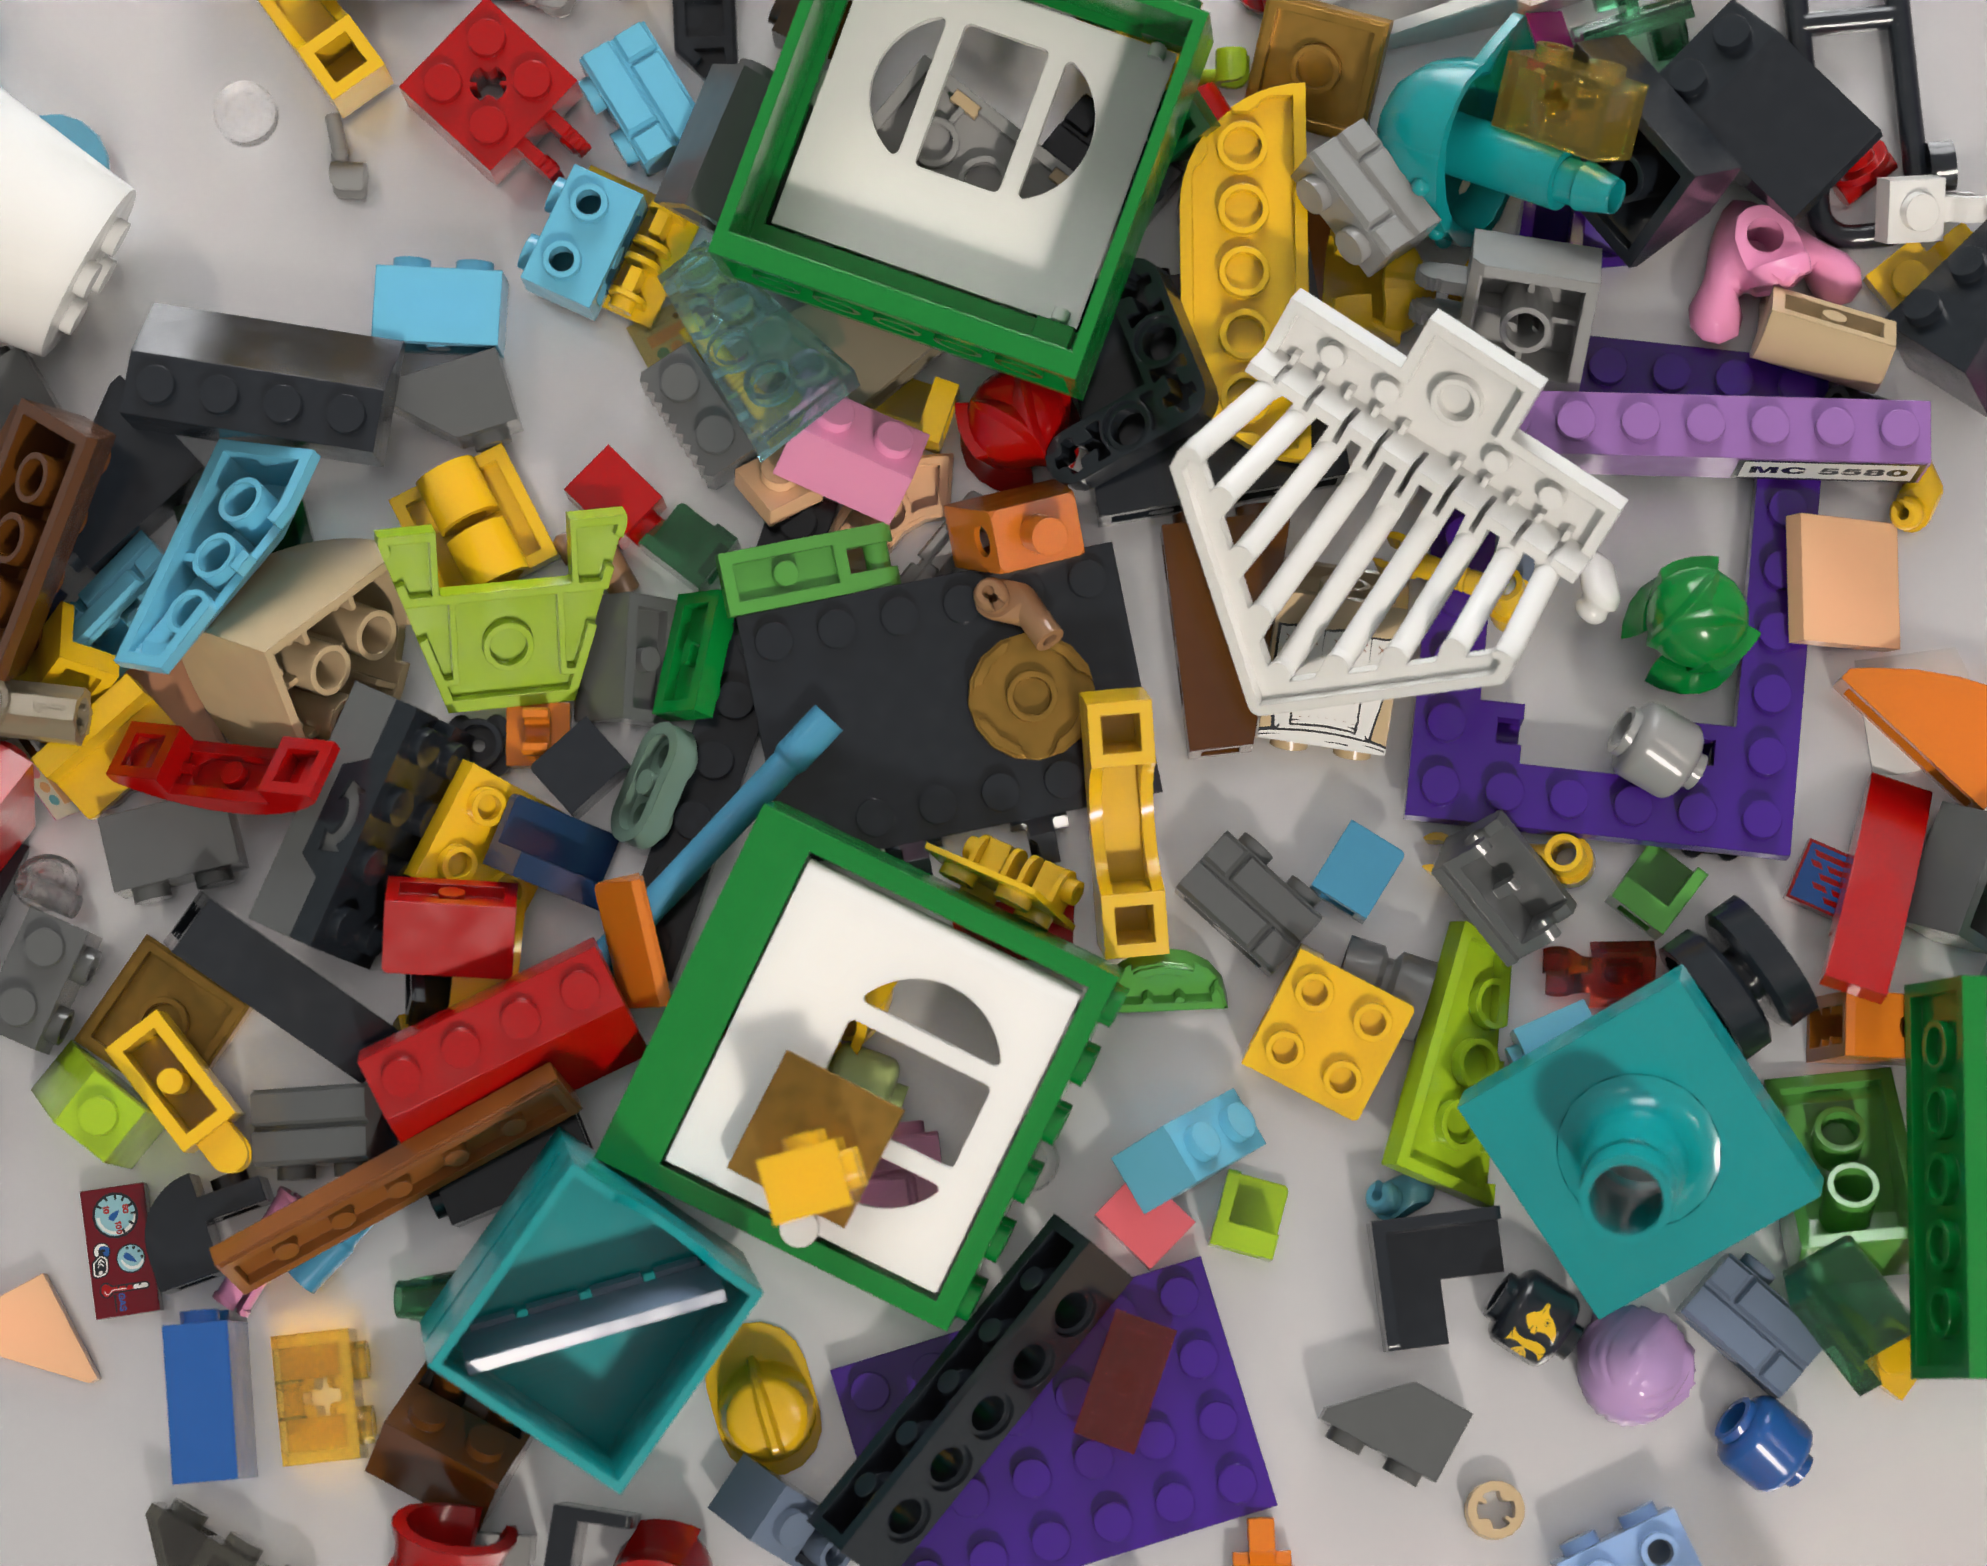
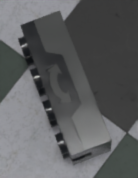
[248,681,475,970]

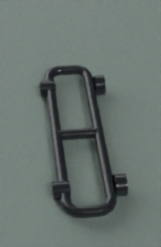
[1782,0,1958,250]

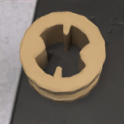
[1464,1481,1525,1540]

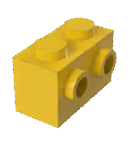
[756,1128,868,1226]

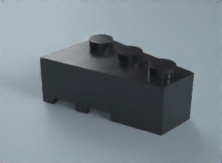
[1885,220,1987,417]

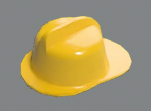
[705,1322,822,1475]

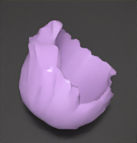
[1577,1304,1696,1427]

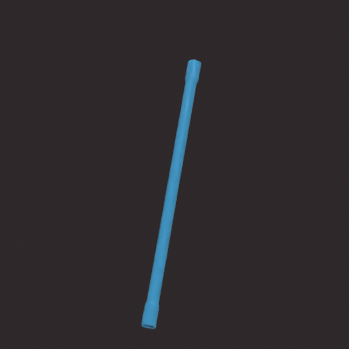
[288,704,843,1294]

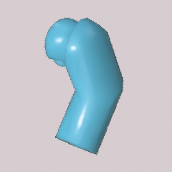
[1365,1174,1435,1220]

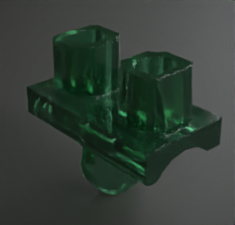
[1569,0,1695,62]

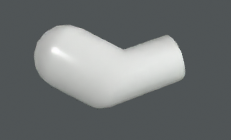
[1575,551,1620,624]

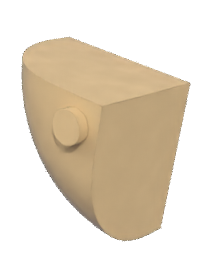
[182,538,411,748]

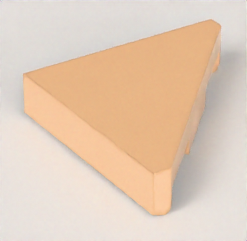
[0,1273,101,1383]

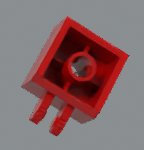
[399,0,592,186]

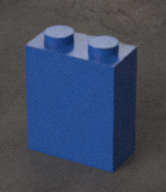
[162,1309,258,1485]

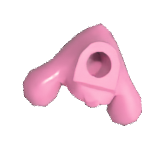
[1688,200,1862,344]

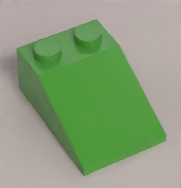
[1763,1067,1909,1286]

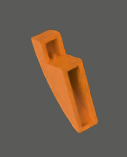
[1832,667,1987,810]

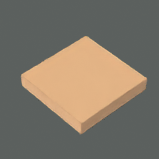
[1786,513,1900,652]

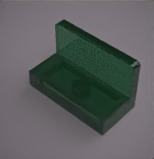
[1782,1235,1910,1397]

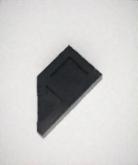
[672,0,739,82]

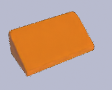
[594,873,671,1008]

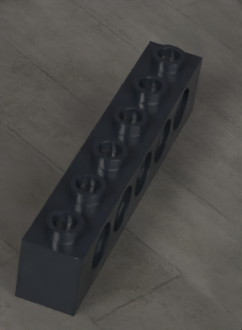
[807,1213,1133,1566]

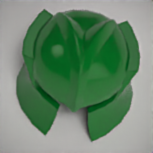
[1621,555,1762,694]

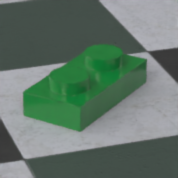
[652,589,734,722]

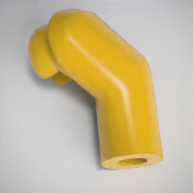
[1889,460,1944,533]

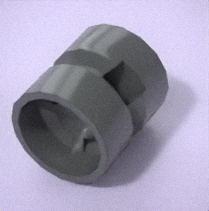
[1340,935,1438,1042]

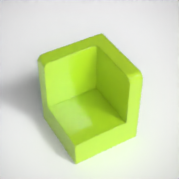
[1208,1168,1288,1262]

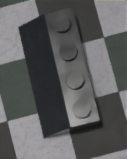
[119,302,406,468]

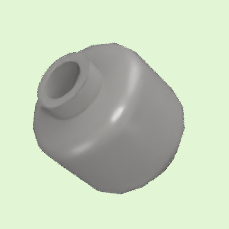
[1607,702,1708,798]

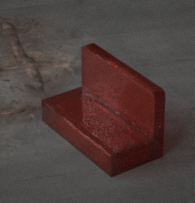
[1073,1308,1177,1454]

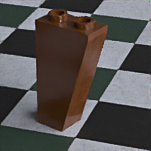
[1160,502,1290,759]

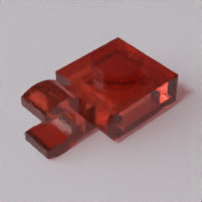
[1542,940,1657,1008]

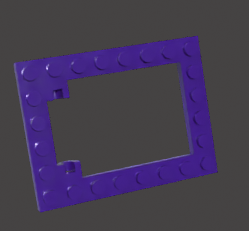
[1403,336,1829,861]

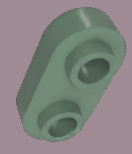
[610,722,698,850]

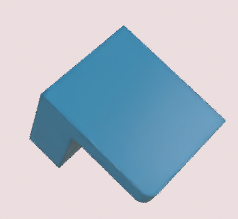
[1310,820,1404,924]

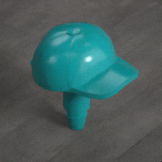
[1376,12,1626,249]

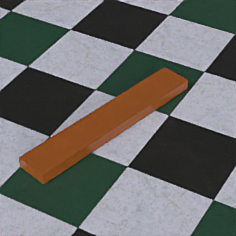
[209,1062,583,1294]

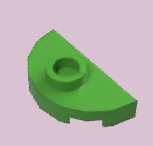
[1117,948,1228,1013]

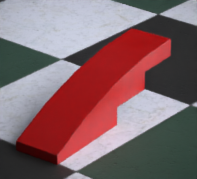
[1819,772,1933,1004]

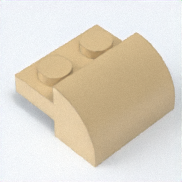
[1749,285,1896,394]

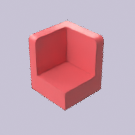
[1094,1183,1196,1271]

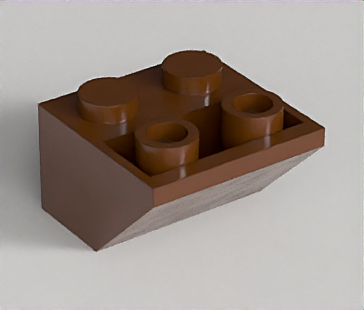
[365,1360,534,1533]

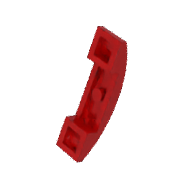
[106,721,341,815]

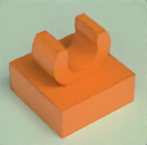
[506,702,573,769]

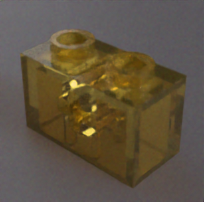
[1491,41,1649,162]
[271,1328,378,1467]

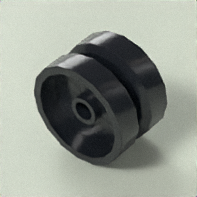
[1658,895,1818,1060]

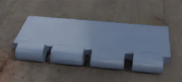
[459,1255,727,1375]

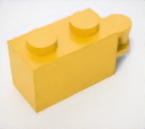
[104,1009,252,1173]

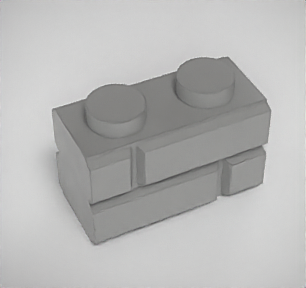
[1291,118,1442,277]

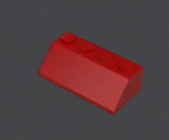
[357,937,647,1143]

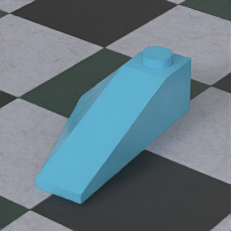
[114,438,321,674]

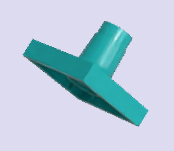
[1457,964,1824,1320]

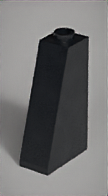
[163,890,399,1083]

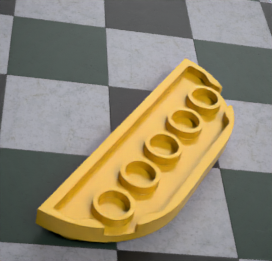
[1179,82,1312,464]

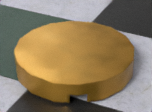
[968,633,1095,760]

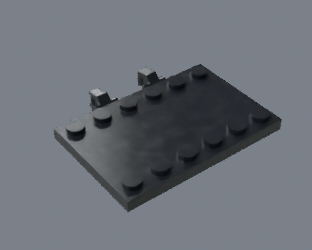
[736,542,1163,875]

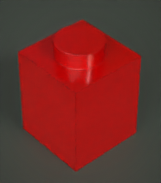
[563,444,667,552]

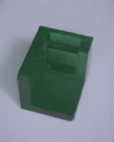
[639,503,741,592]

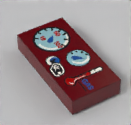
[80,1182,164,1320]

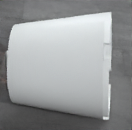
[0,87,136,357]

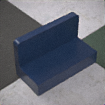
[483,794,619,911]

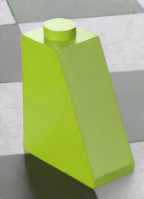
[31,1040,165,1169]

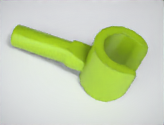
[1198,46,1250,90]

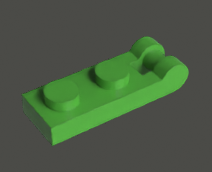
[715,522,902,619]

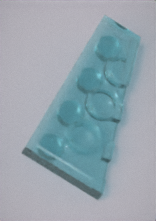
[657,239,860,462]

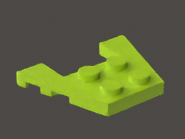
[374,506,628,713]

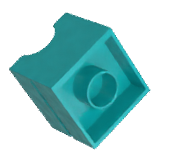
[420,1127,764,1495]

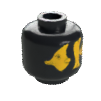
[1483,1269,1584,1367]

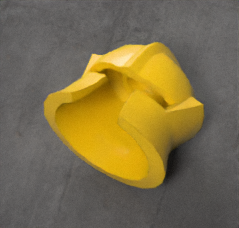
[1323,230,1436,347]

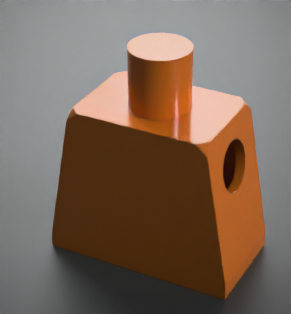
[943,479,1085,574]
[1806,991,1905,1066]

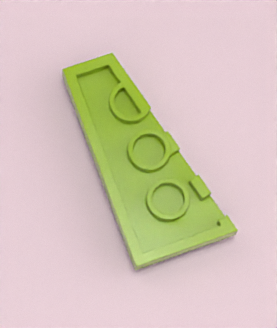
[1381,921,1512,1207]

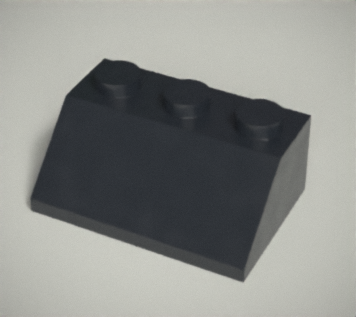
[1517,34,1742,268]

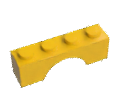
[257,0,394,119]
[1078,687,1170,960]

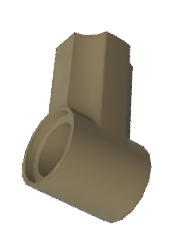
[0,679,93,746]

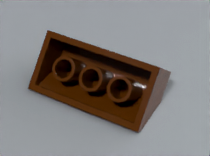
[0,398,117,682]

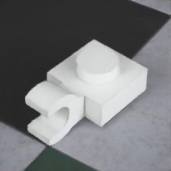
[1875,175,1987,244]

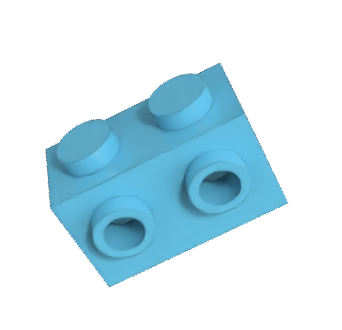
[517,164,648,321]

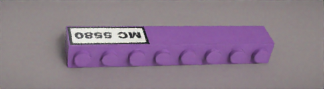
[1519,391,1931,483]

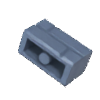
[1674,1252,1830,1398]

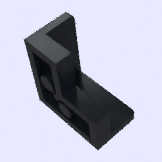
[1366,1205,1504,1352]

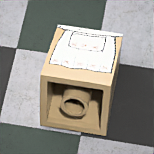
[1257,557,1410,761]

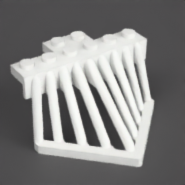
[1170,288,1629,716]

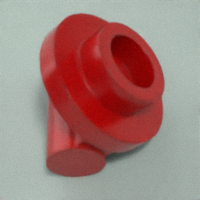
[1833,139,1898,206]

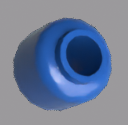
[1715,1395,1813,1492]

